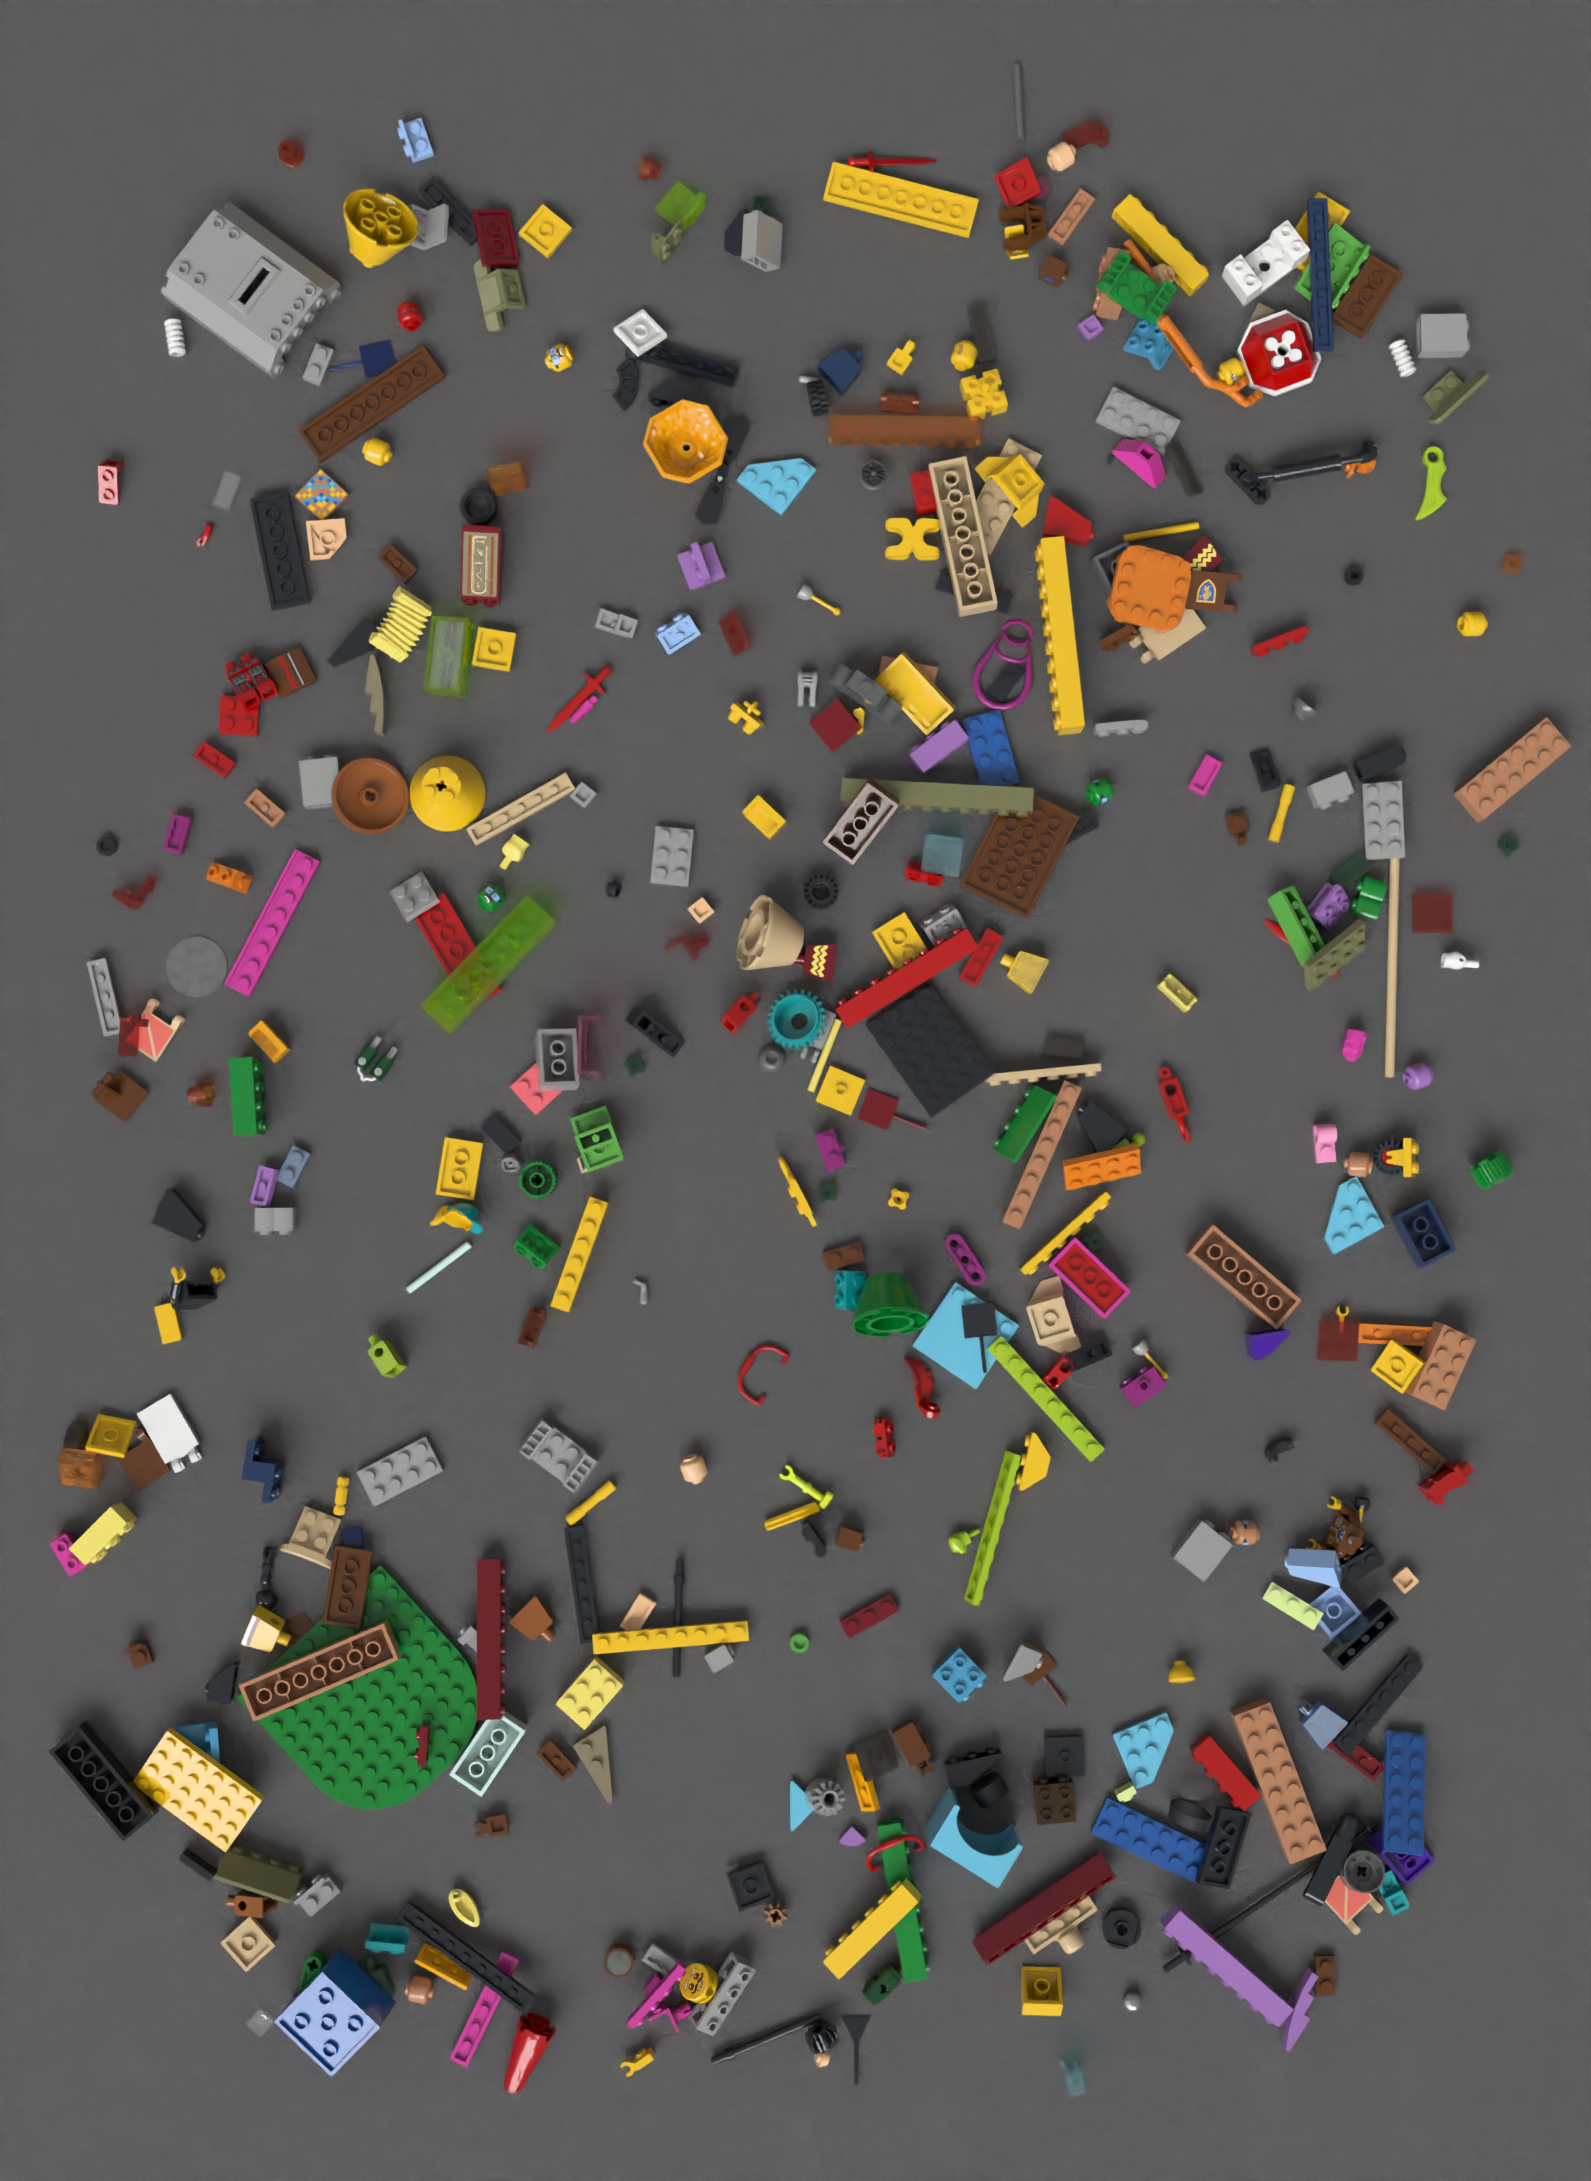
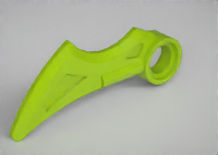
[1415,446,1447,521]

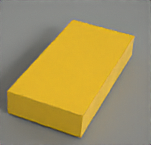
[154,1303,183,1344]

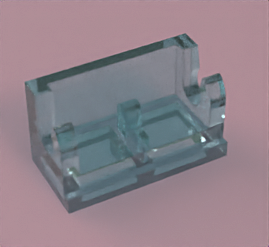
[1060,2060,1088,2097]

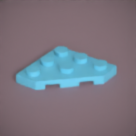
[737,458,816,516]
[1323,1176,1384,1254]
[1112,1711,1174,1790]

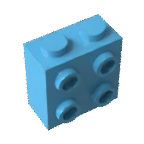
[931,1644,987,1703]

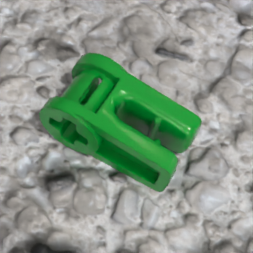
[299,1950,326,1991]

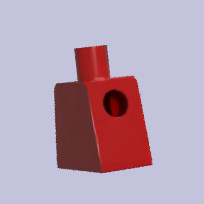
[720,991,761,1035]

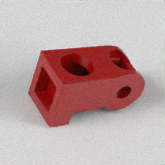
[1042,1351,1075,1390]

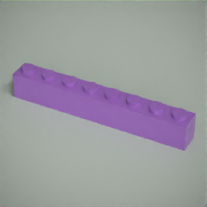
[1160,1903,1294,2028]

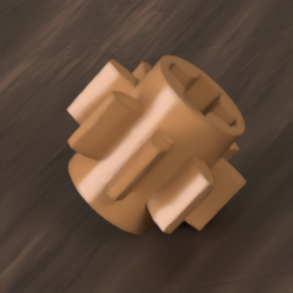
[764,1901,788,1927]

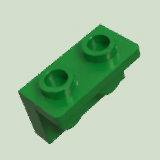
[513,1224,560,1270]

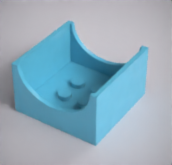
[926,1787,1023,1888]

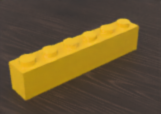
[1112,194,1209,297]
[550,1197,610,1313]
[823,1878,923,1979]

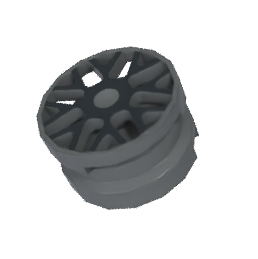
[860,461,887,491]

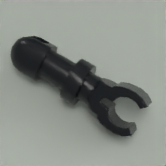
[260,1546,277,1585]

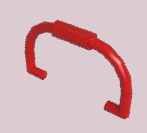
[738,1345,790,1406]
[866,1835,926,1872]

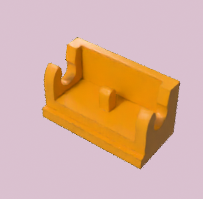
[248,1020,291,1064]

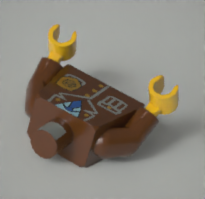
[1306,1497,1365,1559]

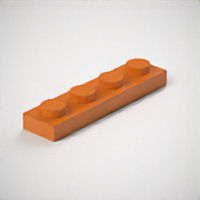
[1356,1323,1432,1346]

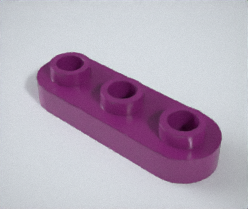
[945,1234,985,1285]

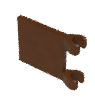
[114,1427,171,1491]

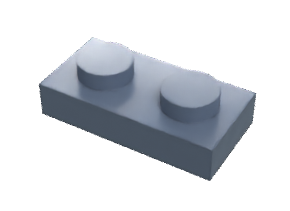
[277,1145,311,1188]

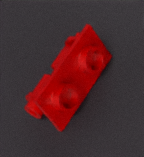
[904,860,945,887]
[873,1417,896,1458]

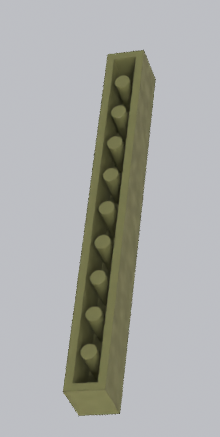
[841,778,1034,817]

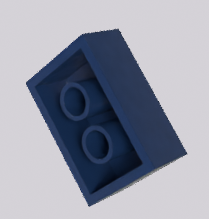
[1390,1198,1456,1268]

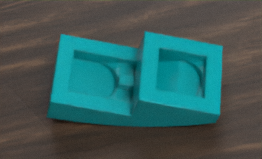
[1379,1867,1411,1916]

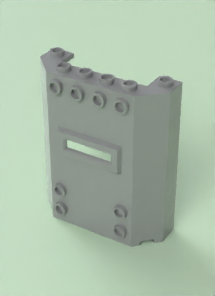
[161,202,342,378]

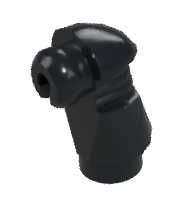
[1264,1437,1294,1463]

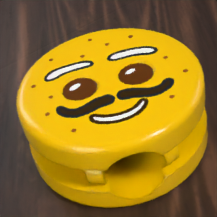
[680,1963,718,2004]

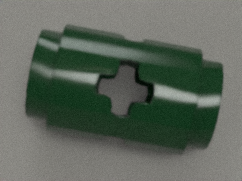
[862,1962,903,2005]

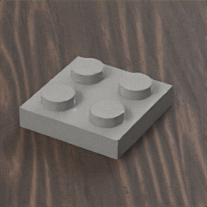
[389,871,440,922]

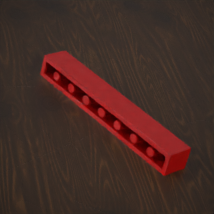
[835,927,979,1029]

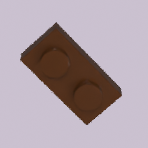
[377,544,418,585]
[1098,624,1139,653]
[823,1242,865,1271]
[536,1739,577,1782]
[1314,1954,1336,1996]

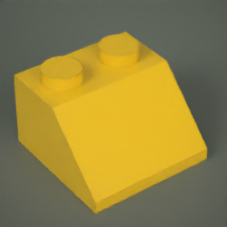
[1021,1966,1063,2016]

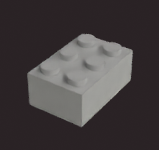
[535,1028,580,1091]

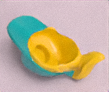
[430,1203,483,1234]

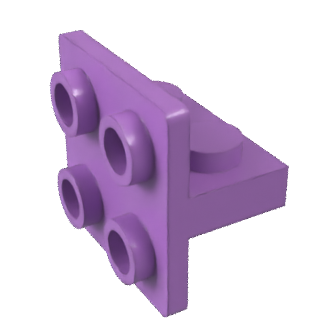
[677,542,725,590]
[1306,882,1351,932]

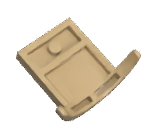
[280,1506,342,1570]

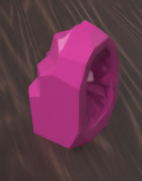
[1341,1029,1367,1062]

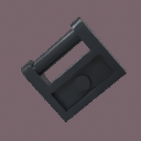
[801,1519,826,1558]

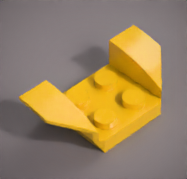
[974,454,1045,528]

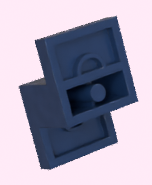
[241,1436,286,1503]

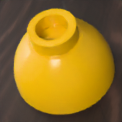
[1168,1661,1196,1683]

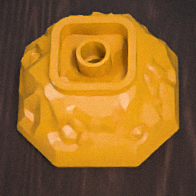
[643,399,728,484]

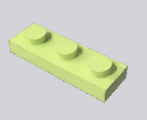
[1262,1582,1324,1630]

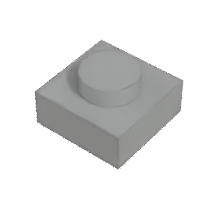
[570,782,597,809]

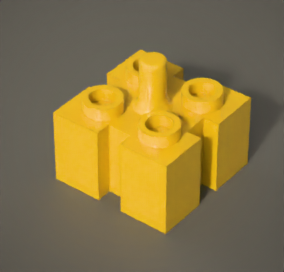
[959,369,1008,422]

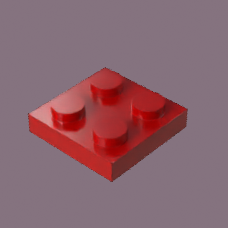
[994,157,1043,208]
[219,696,260,736]

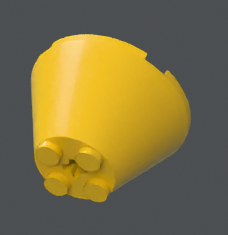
[343,189,418,268]
[409,755,486,832]

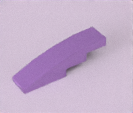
[1281,1966,1319,2052]

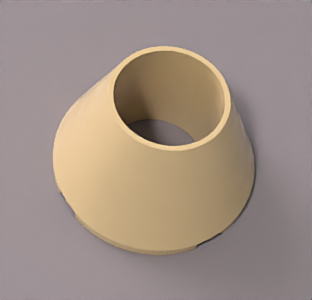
[737,895,804,970]

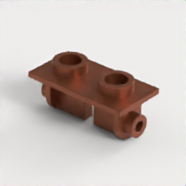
[880,391,920,414]
[517,1306,547,1349]

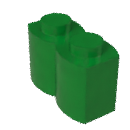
[1350,876,1388,921]

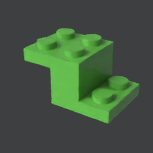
[570,1105,624,1173]

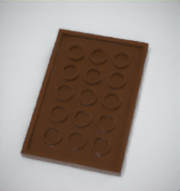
[959,784,1080,920]

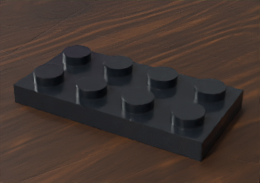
[1195,1805,1252,1889]

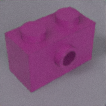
[815,1129,845,1172]
[1120,1365,1167,1408]

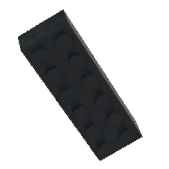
[49,1721,160,1842]

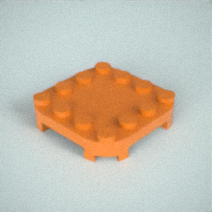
[1107,545,1191,633]

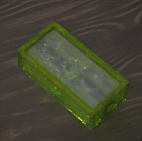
[423,615,475,699]

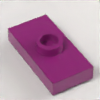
[163,813,193,855]

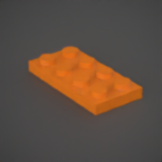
[1062,1144,1141,1191]

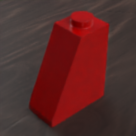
[1042,496,1094,546]

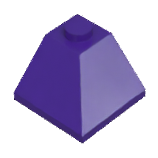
[1244,1328,1290,1360]

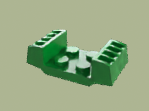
[1095,251,1177,326]

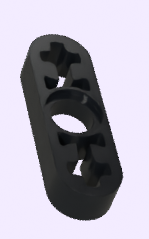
[1225,458,1270,505]

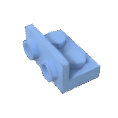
[397,118,434,163]
[654,612,701,655]

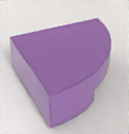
[839,1825,866,1846]

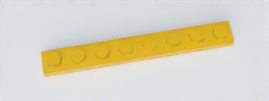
[592,1620,749,1654]

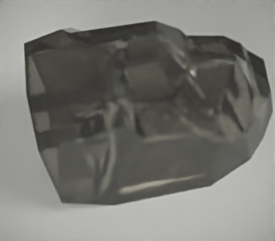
[63,1420,89,1455]

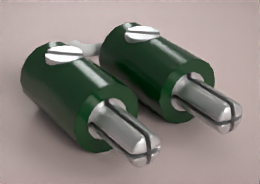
[354,1036,398,1082]

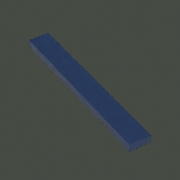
[1307,198,1334,352]

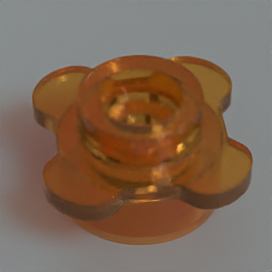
[1501,554,1523,575]

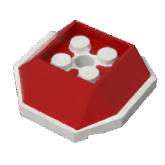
[1236,310,1321,396]

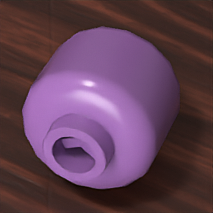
[1403,1063,1433,1090]

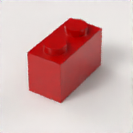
[909,470,936,517]

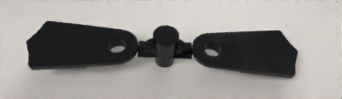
[695,418,750,525]

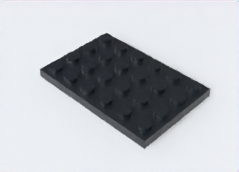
[865,982,994,1118]

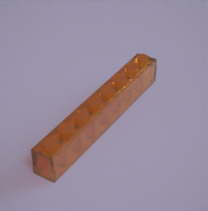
[828,415,981,448]

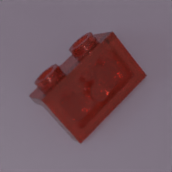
[718,609,751,656]

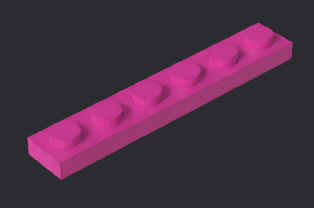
[449,1950,520,2067]

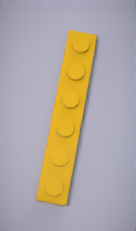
[1019,1192,1111,1275]

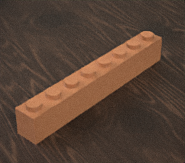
[1001,1080,1082,1229]

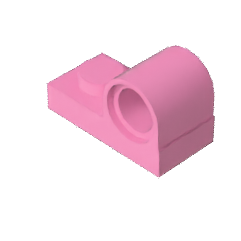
[1312,1123,1337,1163]

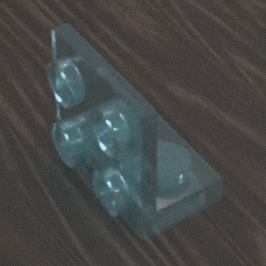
[921,833,964,877]

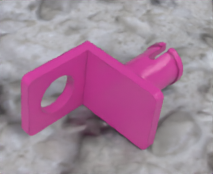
[647,2002,692,2033]

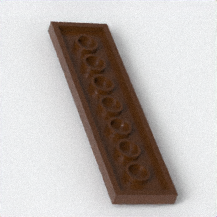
[298,345,445,463]

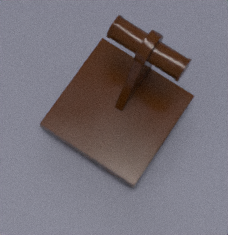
[90,1069,149,1123]

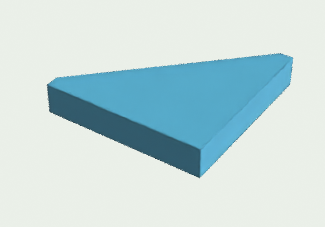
[790,1779,813,1832]

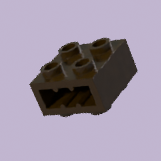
[1032,1775,1077,1825]

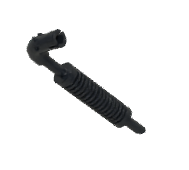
[1250,440,1380,483]

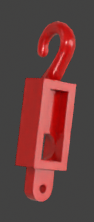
[1157,1067,1191,1142]

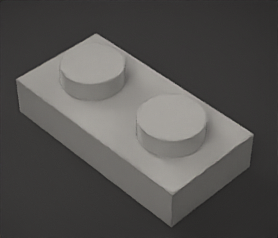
[302,343,335,387]

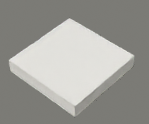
[614,309,667,357]

